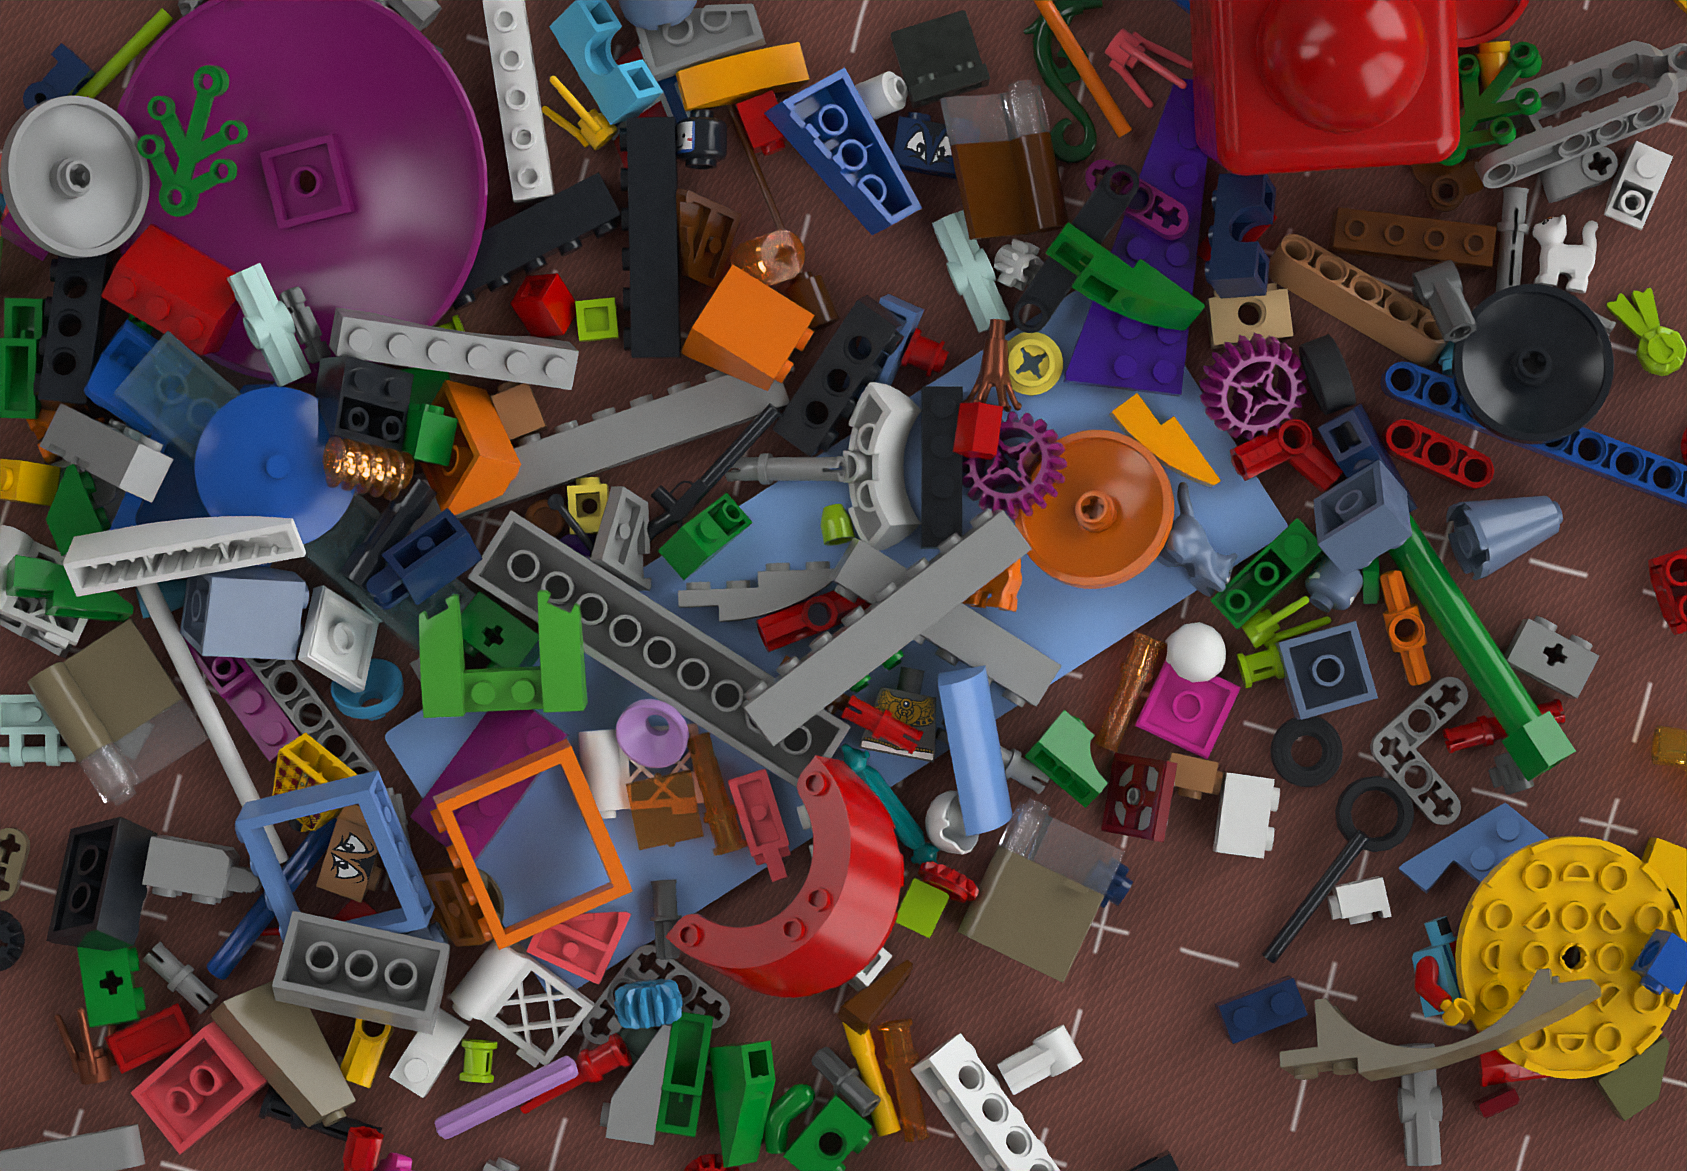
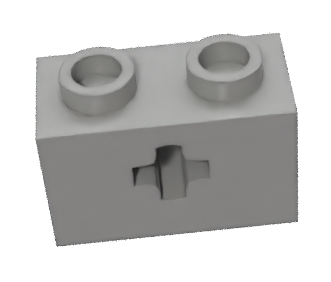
[1504,616,1599,699]

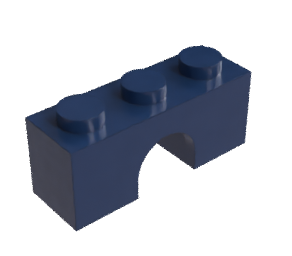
[1205,173,1276,299]

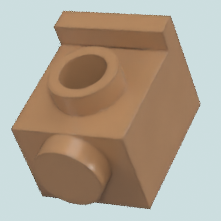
[1167,752,1223,800]

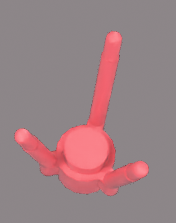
[1105,28,1192,109]

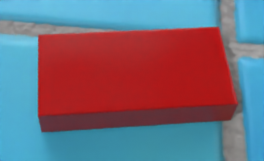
[105,1003,194,1074]

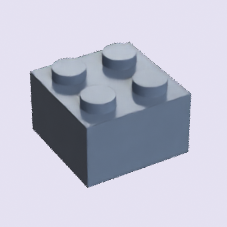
[1313,460,1412,576]
[1275,621,1378,720]

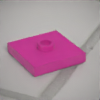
[1134,659,1241,760]

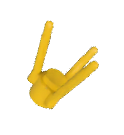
[541,76,619,151]

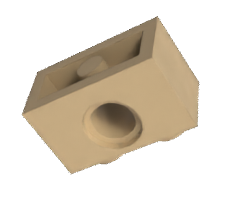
[1205,283,1293,349]

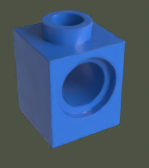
[1631,929,1687,995]

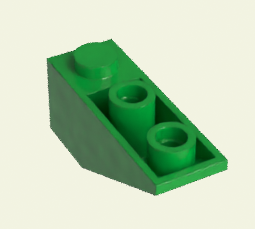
[1210,518,1324,630]
[709,1040,776,1168]

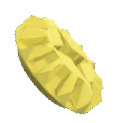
[1008,332,1063,396]

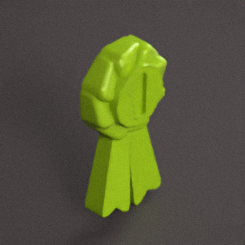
[1606,288,1687,376]

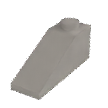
[600,1024,672,1145]

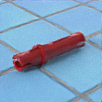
[1443,698,1565,754]

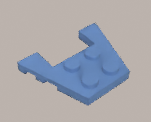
[1399,802,1549,894]

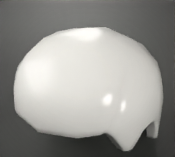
[1165,622,1226,683]
[925,790,979,855]

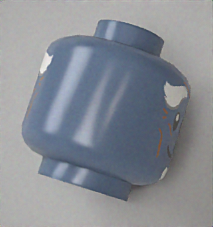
[1305,554,1363,612]

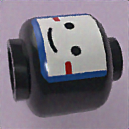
[676,110,727,170]

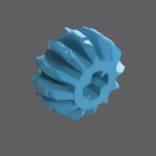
[614,978,683,1029]

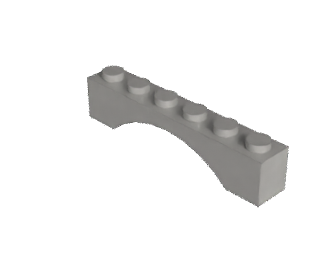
[329,307,579,390]

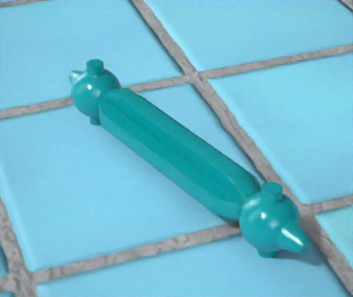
[841,743,940,865]

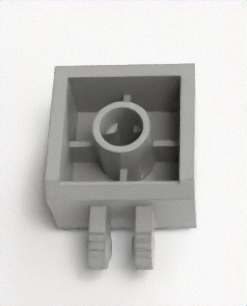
[142,835,262,905]

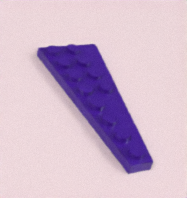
[1063,78,1207,397]

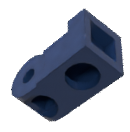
[23,43,96,110]

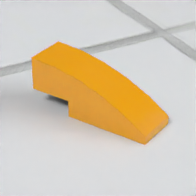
[675,42,810,111]
[1109,393,1221,488]

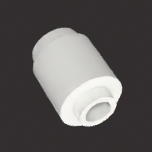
[855,71,908,120]

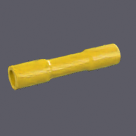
[842,1022,901,1137]

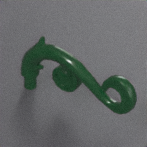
[1023,0,1103,163]

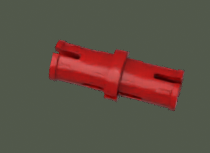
[841,694,924,755]

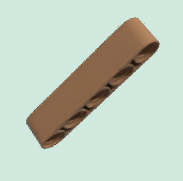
[1268,234,1449,366]

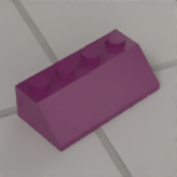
[410,709,569,863]

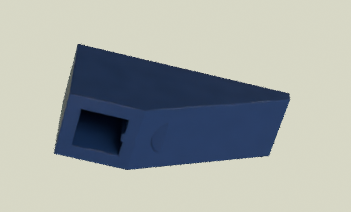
[1318,403,1418,513]

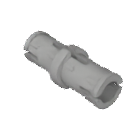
[142,941,218,1015]

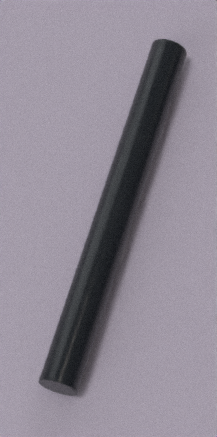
[1262,829,1371,964]

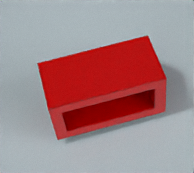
[953,402,1003,460]

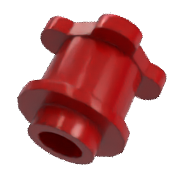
[900,328,950,377]

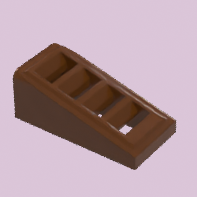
[837,959,914,1035]

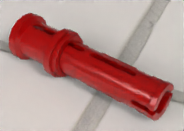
[519,1033,633,1114]

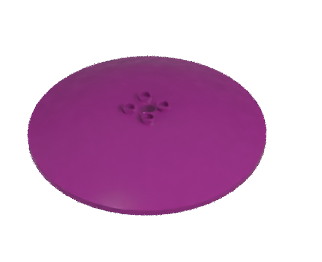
[117,0,488,384]

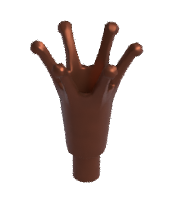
[963,319,1022,412]

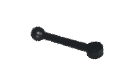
[548,494,594,558]

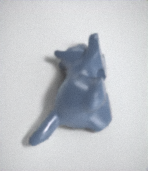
[1156,482,1238,597]

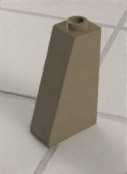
[211,981,356,1128]

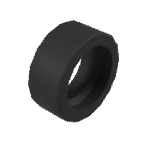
[1299,334,1356,415]
[1335,776,1414,852]

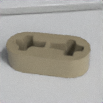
[0,828,30,902]

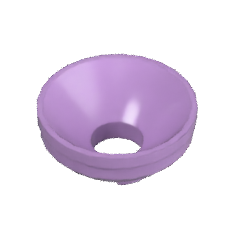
[616,699,689,768]

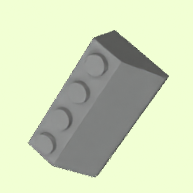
[272,911,450,1035]

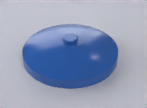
[194,387,358,545]

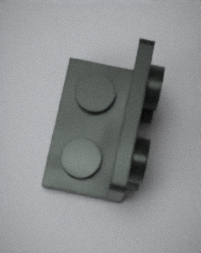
[891,10,990,109]

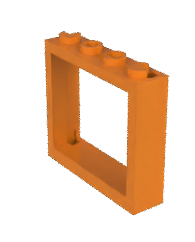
[430,739,633,950]

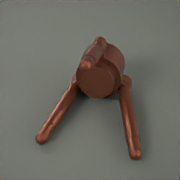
[54,984,117,1085]

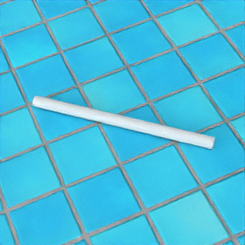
[136,583,289,864]

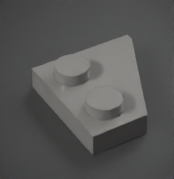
[590,486,651,591]

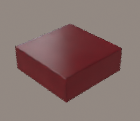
[1473,1085,1520,1119]

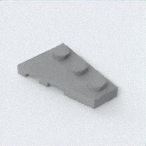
[635,4,766,81]

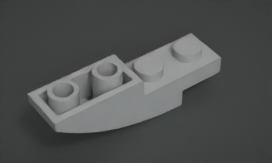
[678,561,834,622]

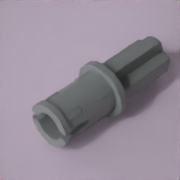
[650,879,682,960]
[811,1046,881,1117]

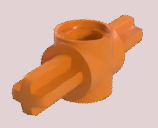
[1379,570,1431,686]

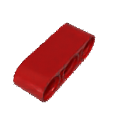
[1381,419,1494,490]

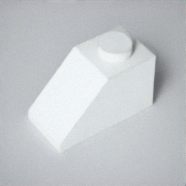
[389,1007,470,1098]

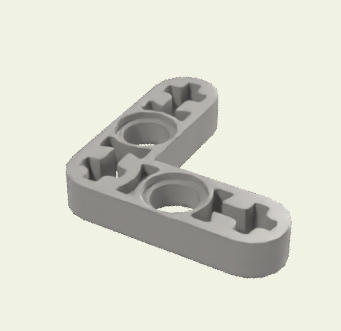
[1370,677,1468,825]
[582,944,730,1044]

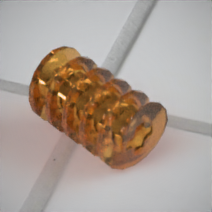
[730,230,805,286]
[323,436,415,501]

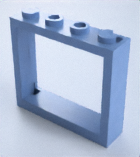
[235,770,435,943]

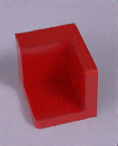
[510,273,576,337]

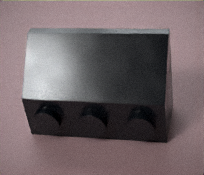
[46,817,158,951]

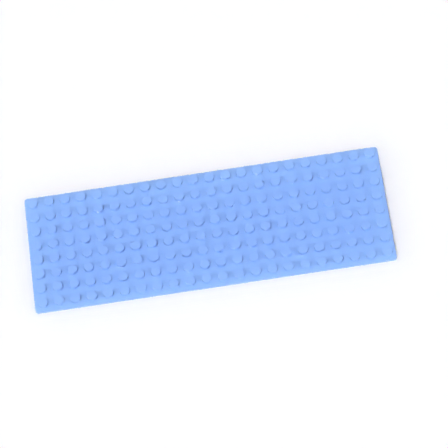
[385,290,1288,1001]

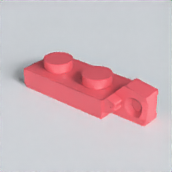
[728,768,791,882]

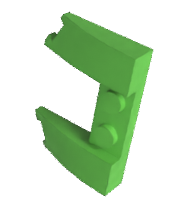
[419,590,588,718]

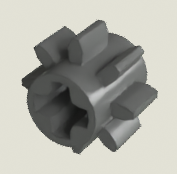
[1488,752,1535,795]

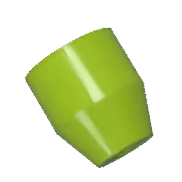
[820,504,855,546]

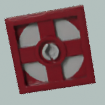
[1101,753,1178,843]

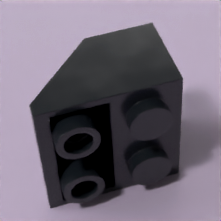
[314,356,414,453]

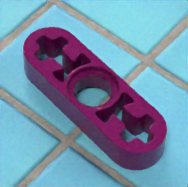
[1085,159,1189,240]

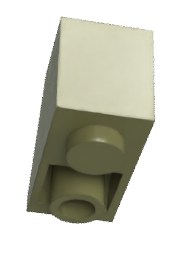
[1591,1035,1670,1121]

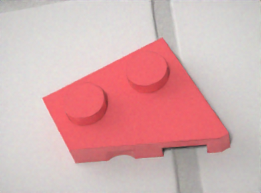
[526,911,631,985]

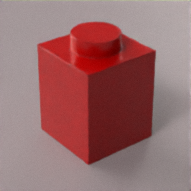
[736,90,788,156]

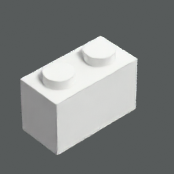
[1213,772,1280,859]

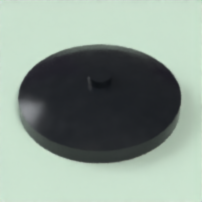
[1452,284,1614,444]

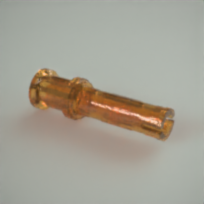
[1094,631,1167,753]
[687,732,748,856]
[877,1018,930,1142]

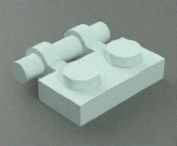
[0,694,76,767]

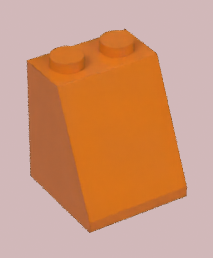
[680,265,815,391]

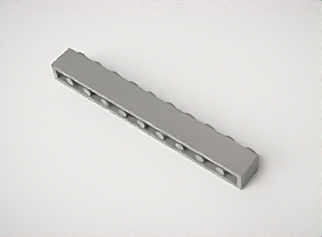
[404,370,790,533]

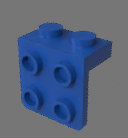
[84,320,193,435]

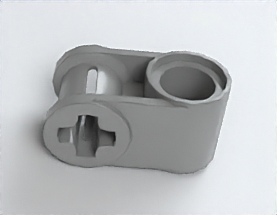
[1538,147,1618,203]

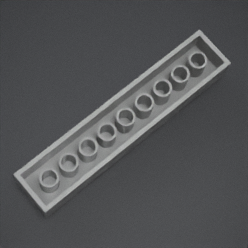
[468,510,851,788]

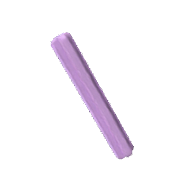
[435,1056,578,1139]

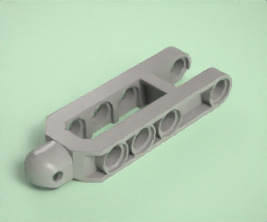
[1460,40,1687,188]

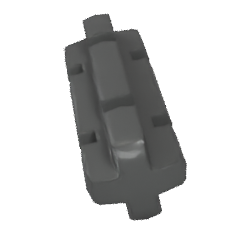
[279,287,331,364]

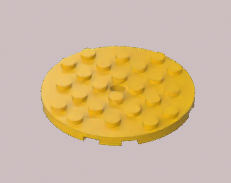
[1455,836,1687,1079]

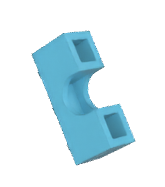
[549,0,663,125]

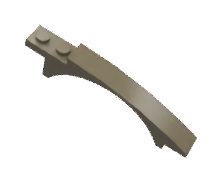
[1279,968,1602,1082]

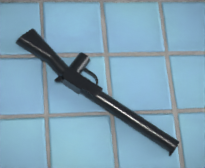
[647,403,784,543]

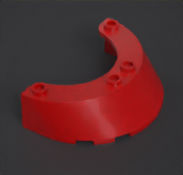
[665,755,904,998]

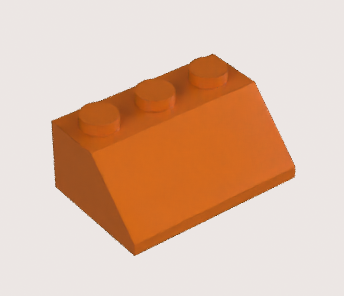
[420,380,521,516]

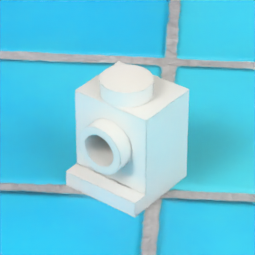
[1327,876,1392,924]

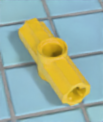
[340,1018,394,1088]

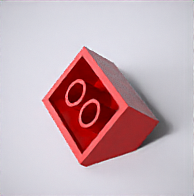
[101,224,241,355]

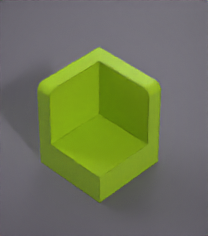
[896,877,949,938]

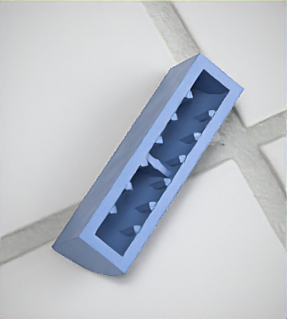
[938,665,1013,836]

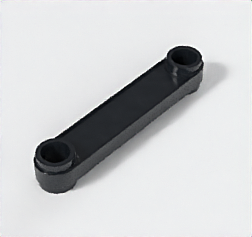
[1013,164,1139,333]

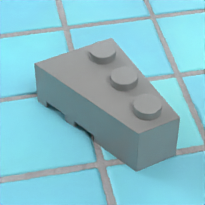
[40,403,173,503]

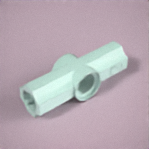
[932,210,1010,333]
[227,263,311,387]

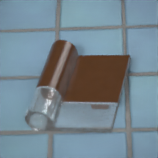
[940,80,1069,240]

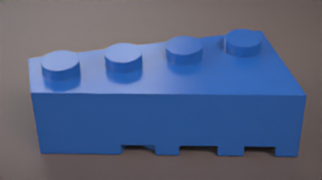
[764,68,922,235]

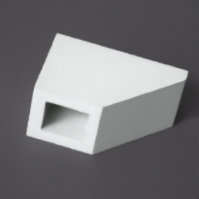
[1604,141,1673,231]

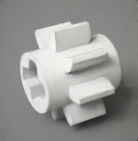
[994,238,1044,291]

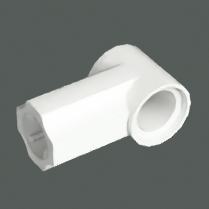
[997,1025,1083,1095]

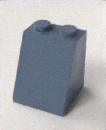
[180,566,309,660]

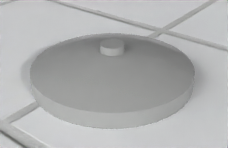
[0,96,150,258]

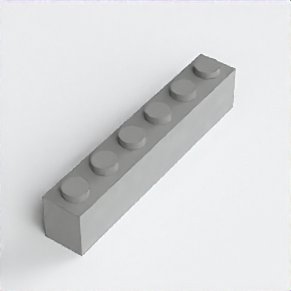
[828,538,1061,708]

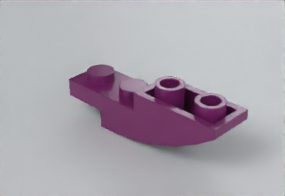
[183,637,301,764]

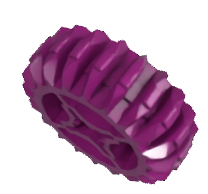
[1199,332,1307,440]
[962,411,1067,519]

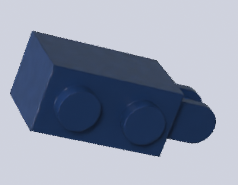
[367,508,483,610]

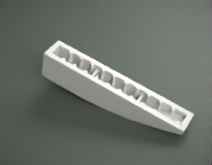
[63,516,306,597]

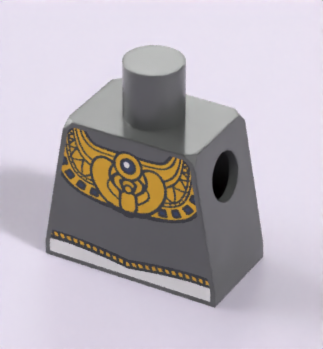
[859,667,936,763]

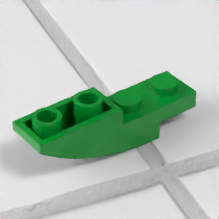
[1045,222,1205,331]

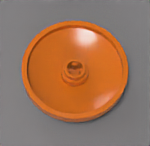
[1014,430,1174,589]

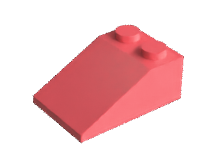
[131,1021,268,1155]

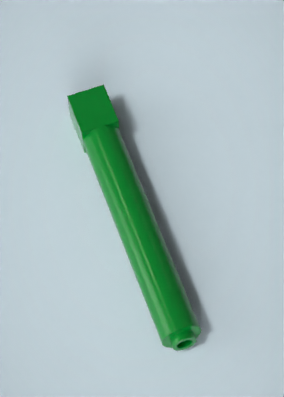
[1387,514,1576,782]

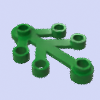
[1438,42,1542,166]
[137,65,248,217]

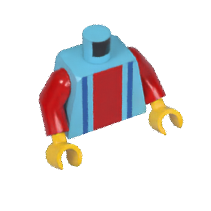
[1412,916,1475,1026]

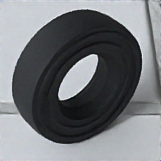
[1270,716,1343,787]

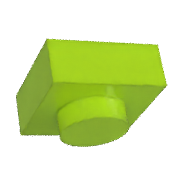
[575,297,619,342]

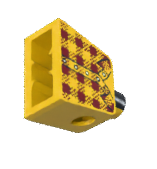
[272,732,358,832]

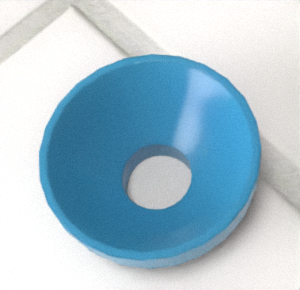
[331,658,404,721]

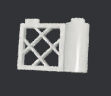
[0,525,88,649]
[578,723,704,819]
[450,940,595,1067]

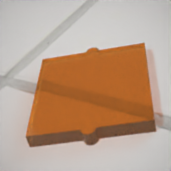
[626,770,704,850]

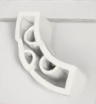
[842,382,922,551]

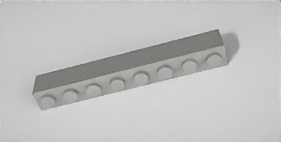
[741,508,1032,747]

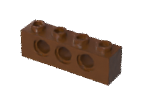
[1328,207,1497,272]

